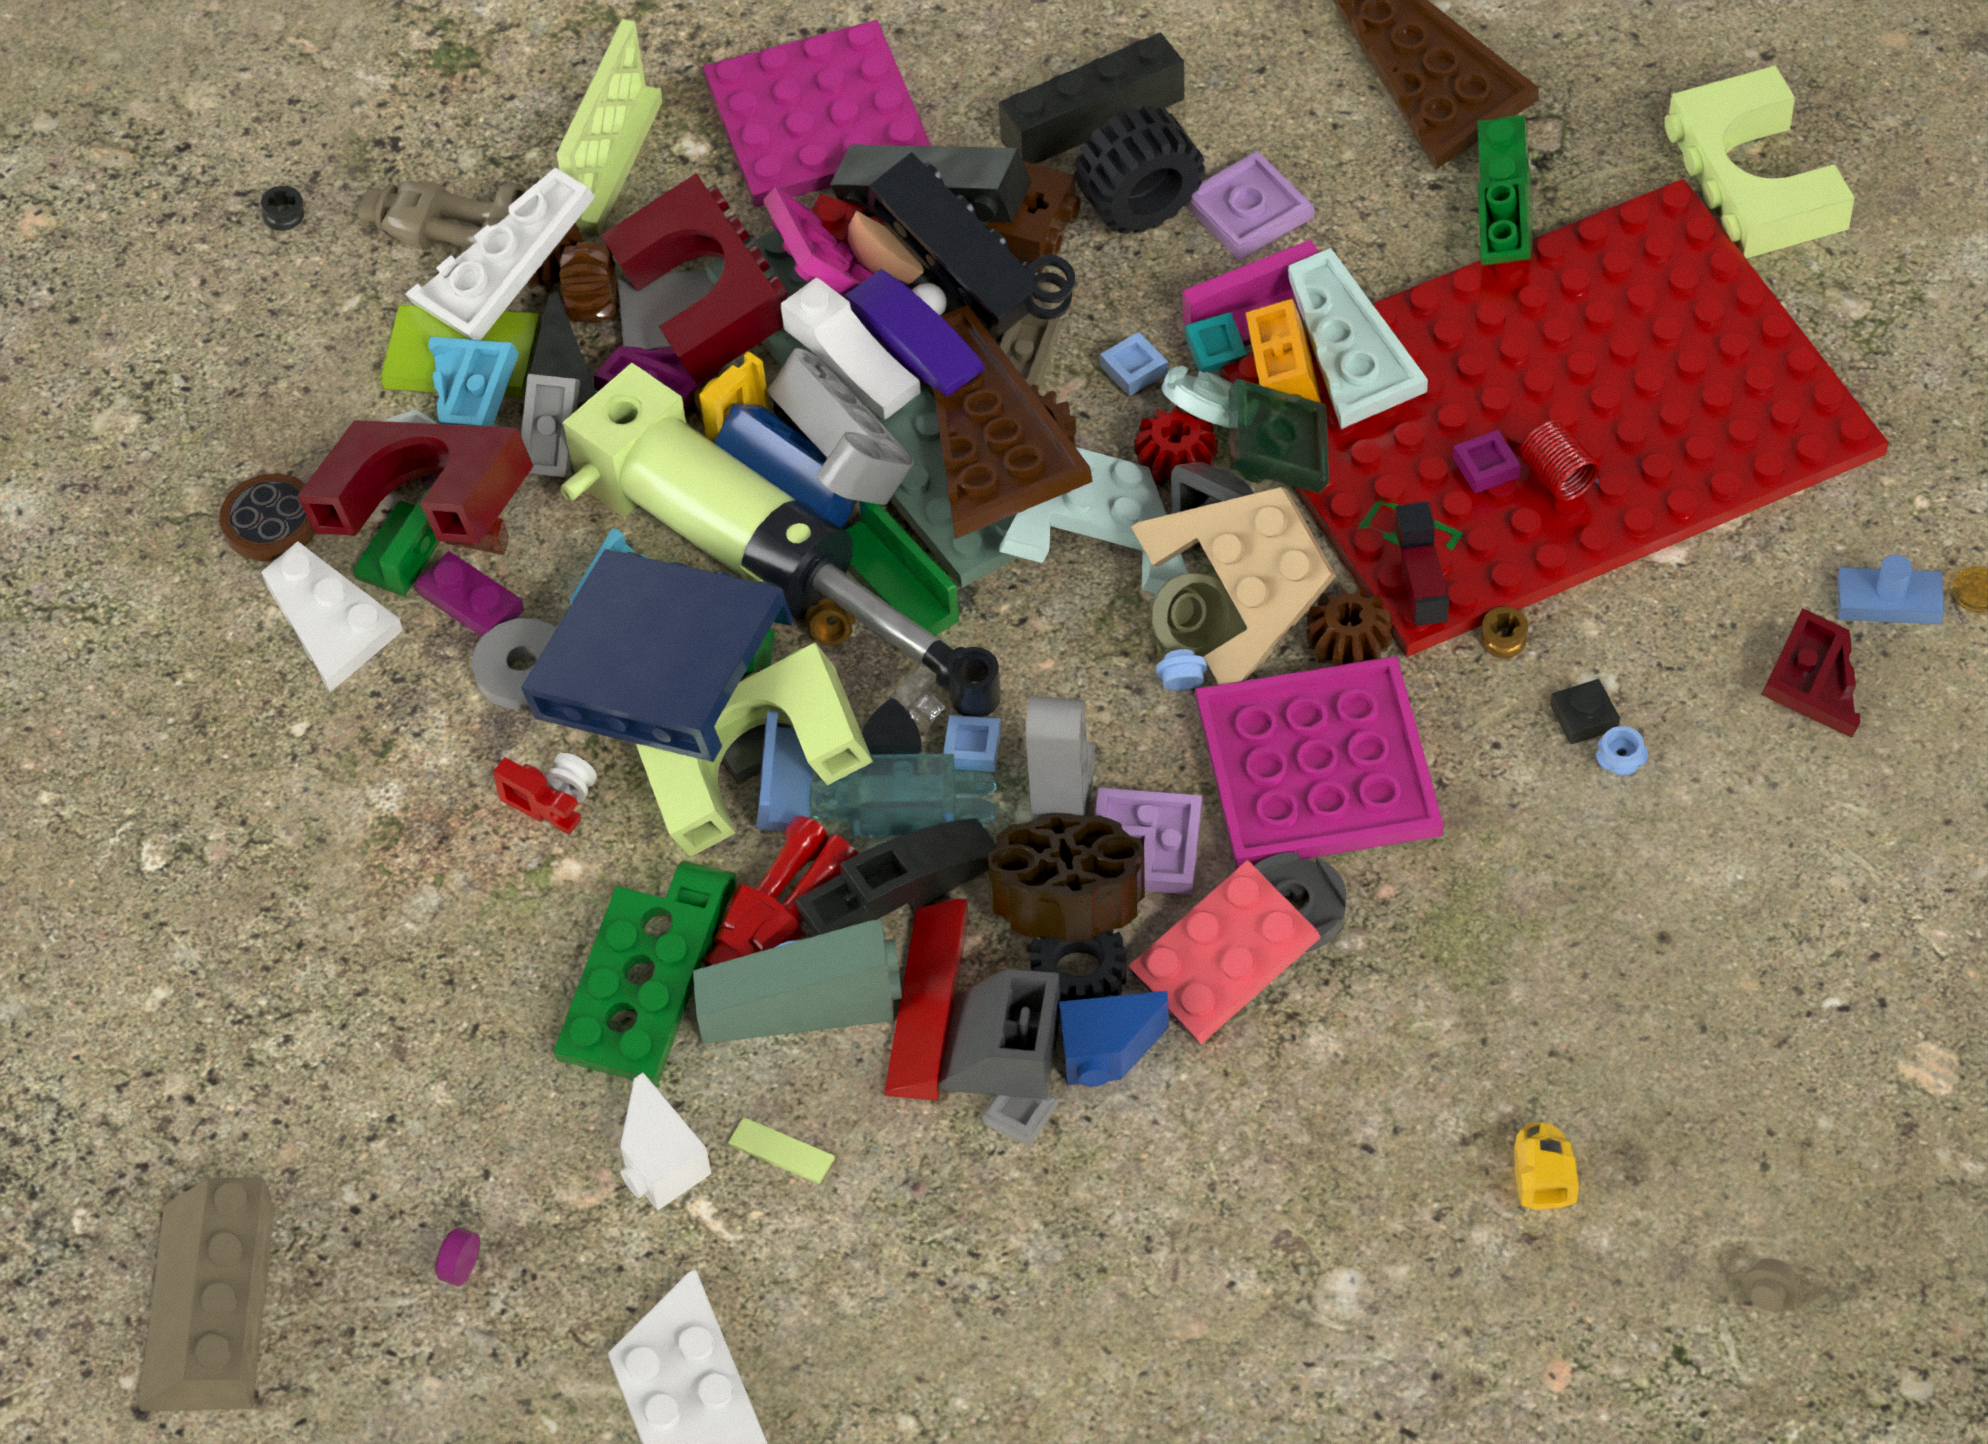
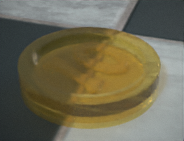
[1952,566,1988,613]

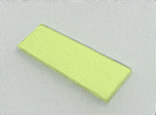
[728,1117,835,1185]

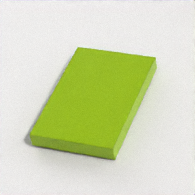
[381,305,541,398]

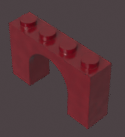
[601,173,790,384]
[297,420,534,544]

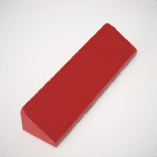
[884,899,969,1101]

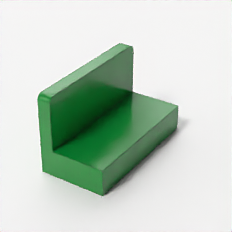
[353,488,441,597]

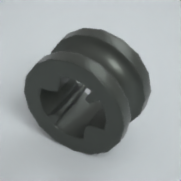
[261,186,305,231]

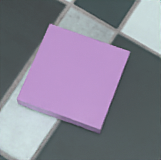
[1185,150,1314,261]

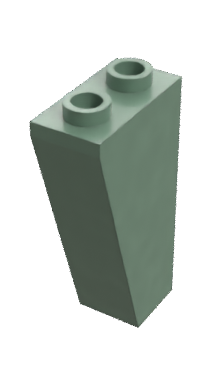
[693,919,902,1044]

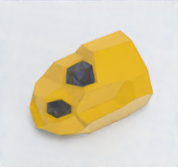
[1514,1122,1579,1210]

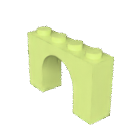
[1664,65,1855,259]
[636,643,873,857]

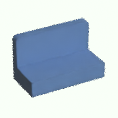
[756,710,813,831]

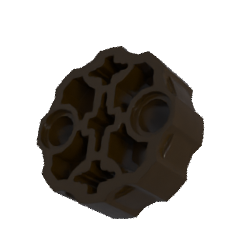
[988,813,1145,942]

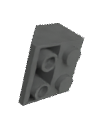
[938,969,1061,1100]

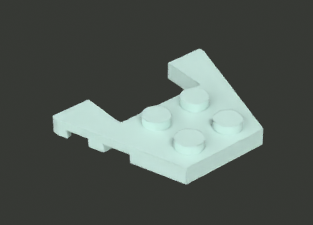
[999,447,1188,594]

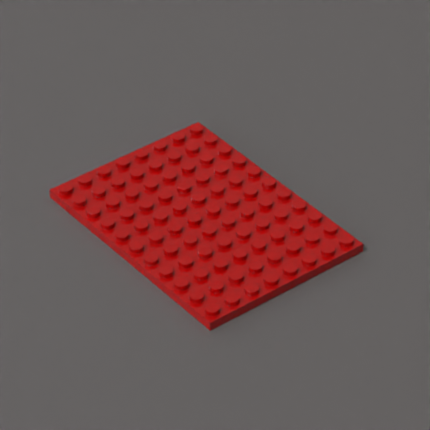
[1220,178,1889,657]

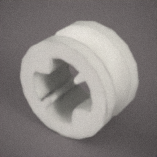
[545,753,597,802]

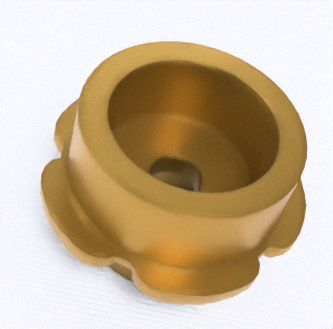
[806,598,856,646]

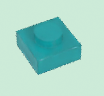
[1184,312,1248,373]

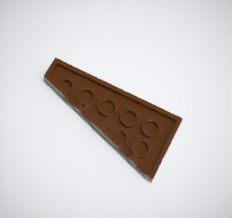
[1333,0,1539,170]
[933,305,1093,539]

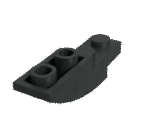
[796,818,997,936]

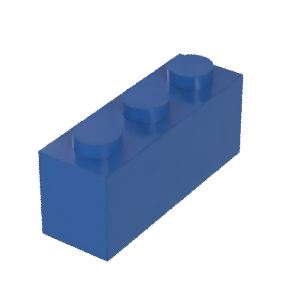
[715,404,857,529]

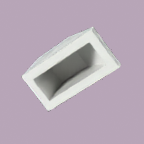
[620,1073,711,1210]

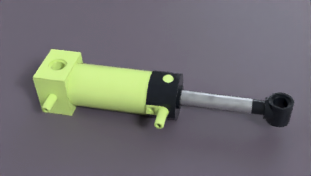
[560,363,1001,717]

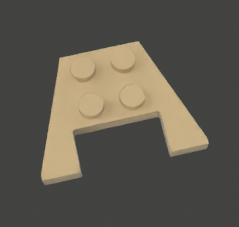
[1131,487,1336,685]

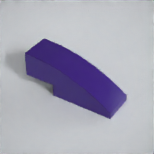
[844,269,985,397]

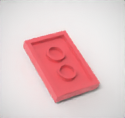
[1128,860,1321,1045]

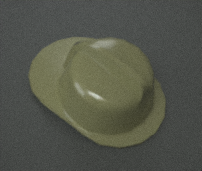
[1149,573,1247,658]

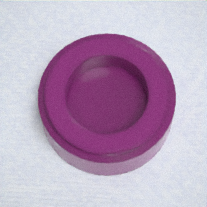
[435,1227,480,1286]

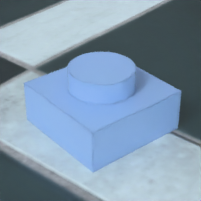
[1100,332,1168,397]
[943,715,1001,773]

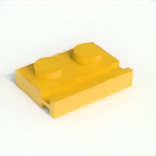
[699,351,770,443]

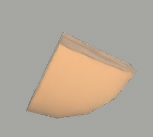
[848,211,924,284]

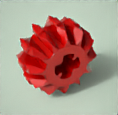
[1134,405,1218,485]

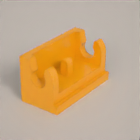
[1246,299,1321,412]

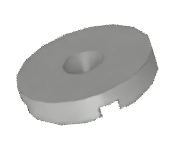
[471,618,557,709]

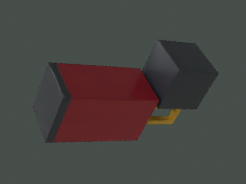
[1395,501,1449,626]

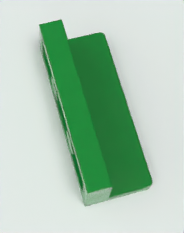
[845,501,959,636]

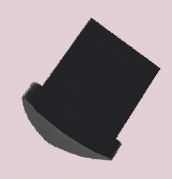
[862,698,922,783]

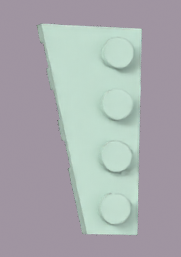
[1288,248,1428,429]

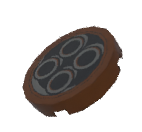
[220,473,315,562]

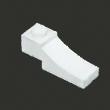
[781,277,921,420]

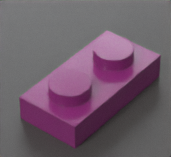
[415,551,525,637]

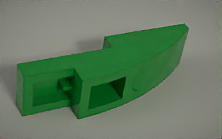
[1477,115,1533,265]

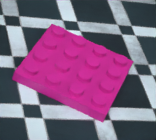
[703,20,931,207]
[1195,656,1444,870]

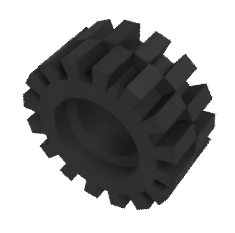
[1029,929,1127,1002]

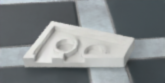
[262,542,403,693]

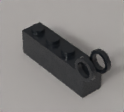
[867,152,1075,339]

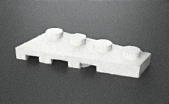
[405,168,595,340]

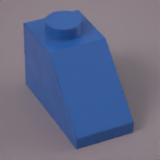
[1059,991,1169,1087]

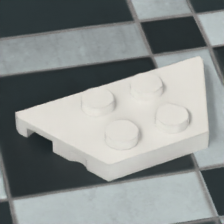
[608,1270,768,1444]

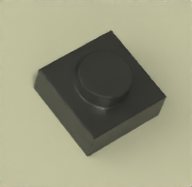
[1550,679,1620,745]

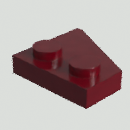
[1761,608,1861,738]

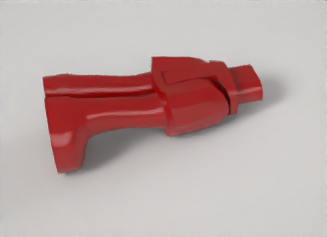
[703,815,859,967]

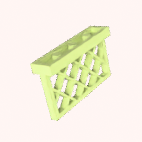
[556,19,663,235]

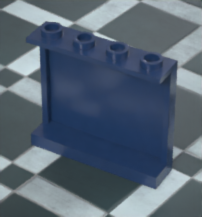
[521,549,794,762]

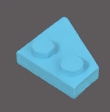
[428,337,519,427]

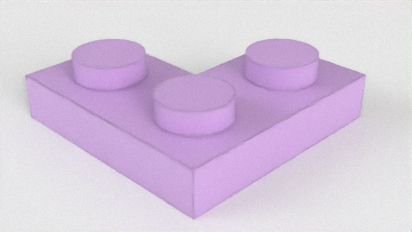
[1095,788,1202,895]

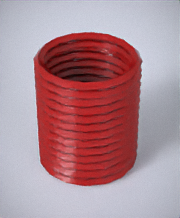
[1519,420,1599,501]

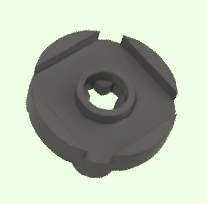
[1254,852,1346,953]

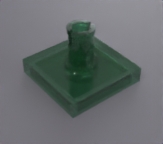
[1228,379,1329,493]

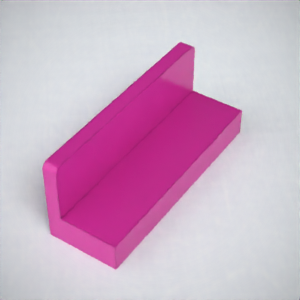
[1182,240,1320,347]

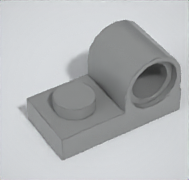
[521,374,580,478]

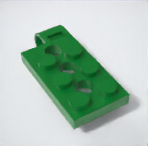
[553,860,737,1086]

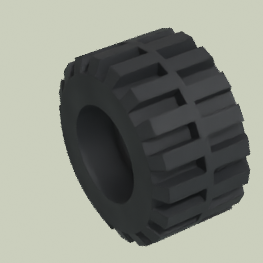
[1074,106,1205,234]

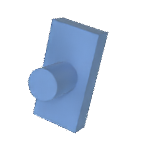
[1837,555,1944,625]

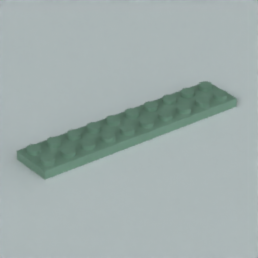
[706,230,1018,588]

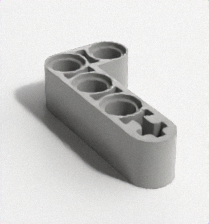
[768,348,914,505]
[1026,696,1095,820]

